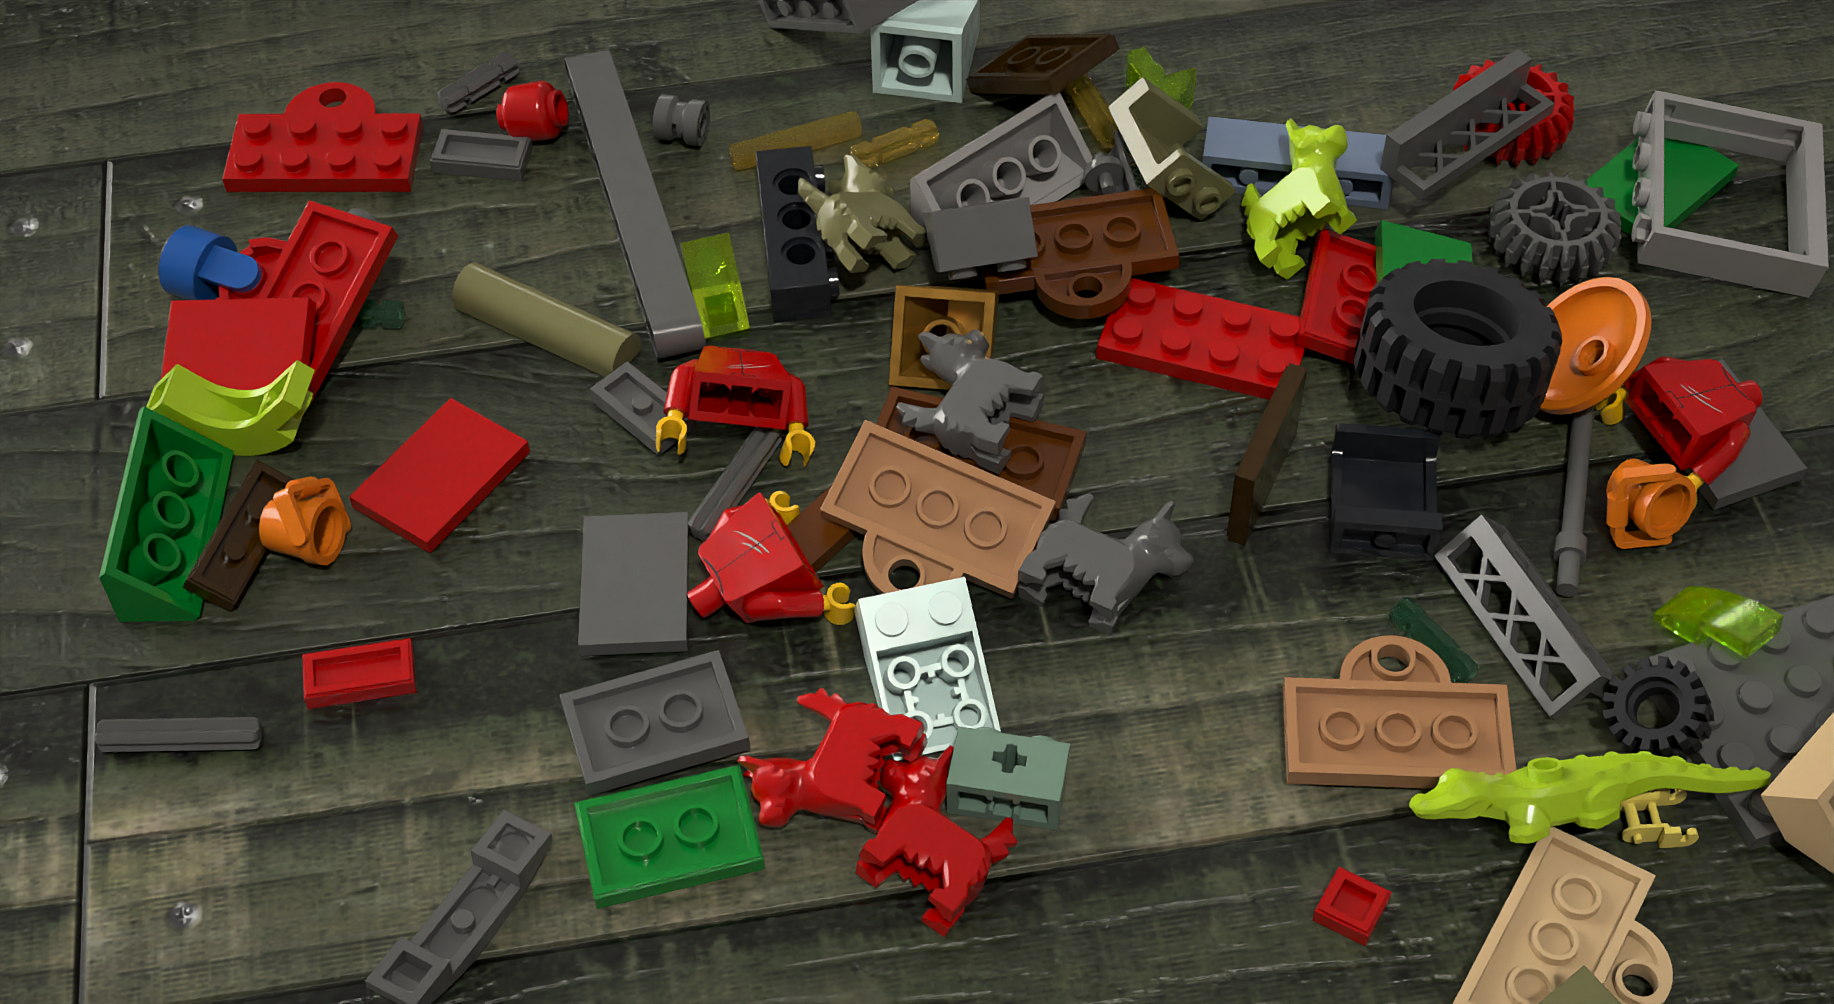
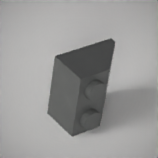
[923,197,1038,280]

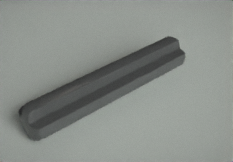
[688,427,783,542]
[95,717,263,752]

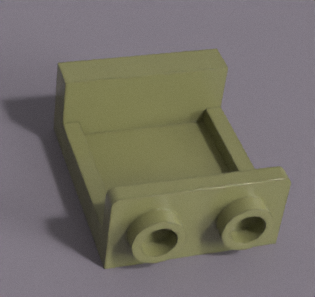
[1108,77,1235,221]

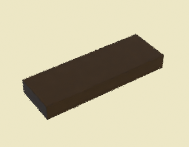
[182,460,295,612]

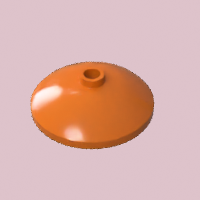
[1540,277,1651,415]

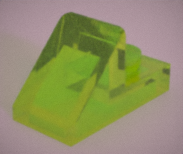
[1125,47,1197,109]
[680,232,750,339]

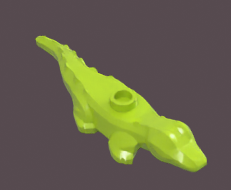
[1409,751,1771,844]

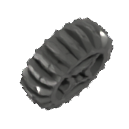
[1488,170,1622,287]

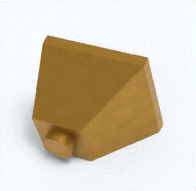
[889,285,999,390]

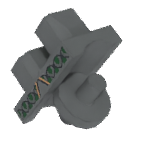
[1083,129,1165,199]

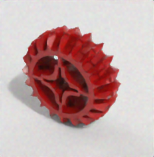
[1453,57,1575,167]

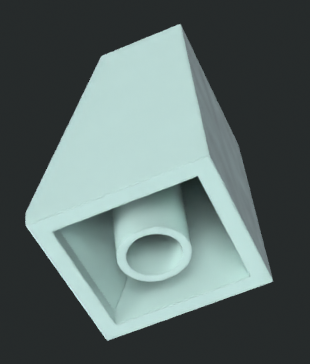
[870,0,980,103]

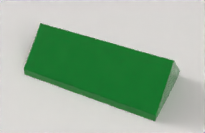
[99,406,234,622]

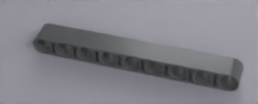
[564,49,706,360]

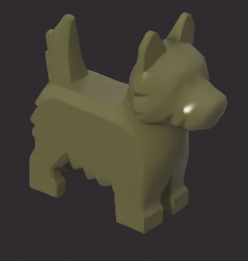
[798,154,927,273]

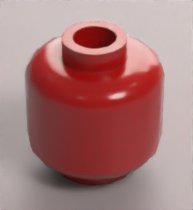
[496,80,569,143]

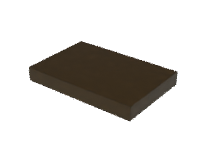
[966,34,1120,95]
[1227,363,1307,546]

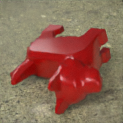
[737,688,928,834]
[856,745,1017,937]

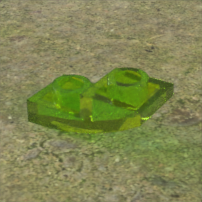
[1653,586,1784,659]

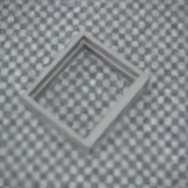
[1631,90,1829,298]

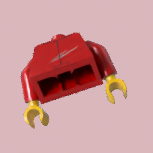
[656,346,815,467]
[1595,356,1762,508]
[687,491,855,625]

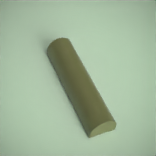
[452,262,642,377]

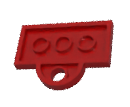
[222,82,423,192]

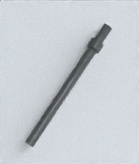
[1554,406,1594,597]

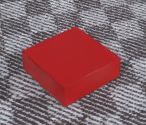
[1312,867,1392,947]

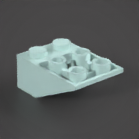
[854,577,1001,761]

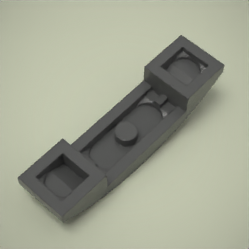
[365,810,552,1004]

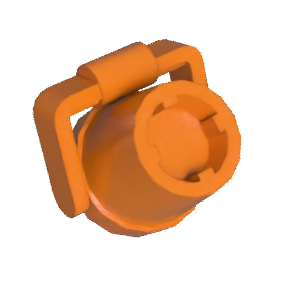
[1606,458,1697,549]
[259,476,351,565]

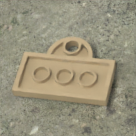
[1453,827,1673,1004]

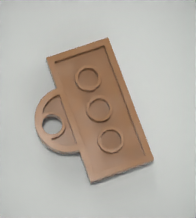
[820,420,1056,599]
[1282,635,1516,789]

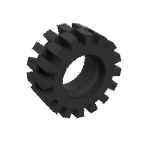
[1603,656,1714,761]

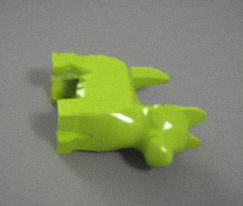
[1241,118,1357,280]

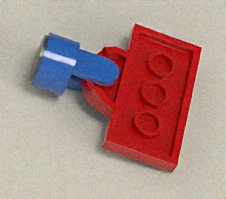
[158,200,399,405]

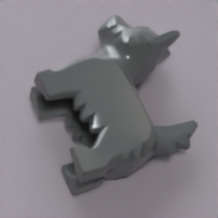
[896,330,1044,474]
[1018,493,1194,636]

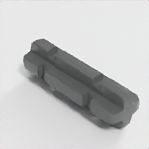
[437,52,519,114]

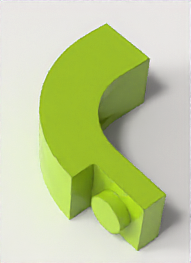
[146,360,315,456]

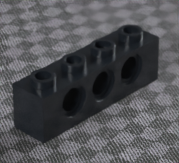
[755,146,840,323]

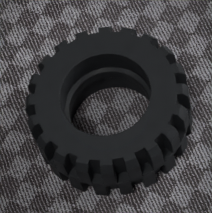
[1354,259,1563,439]

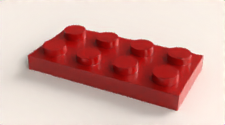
[1096,278,1307,400]

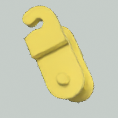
[1620,788,1699,848]

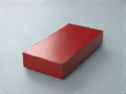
[302,638,417,709]

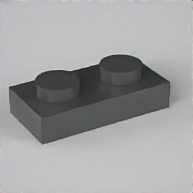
[590,361,696,456]

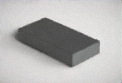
[430,129,533,181]

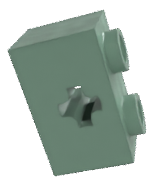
[946,726,1070,831]

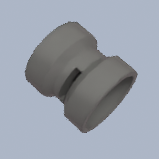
[652,94,711,146]

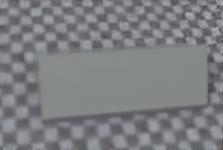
[910,92,1093,240]

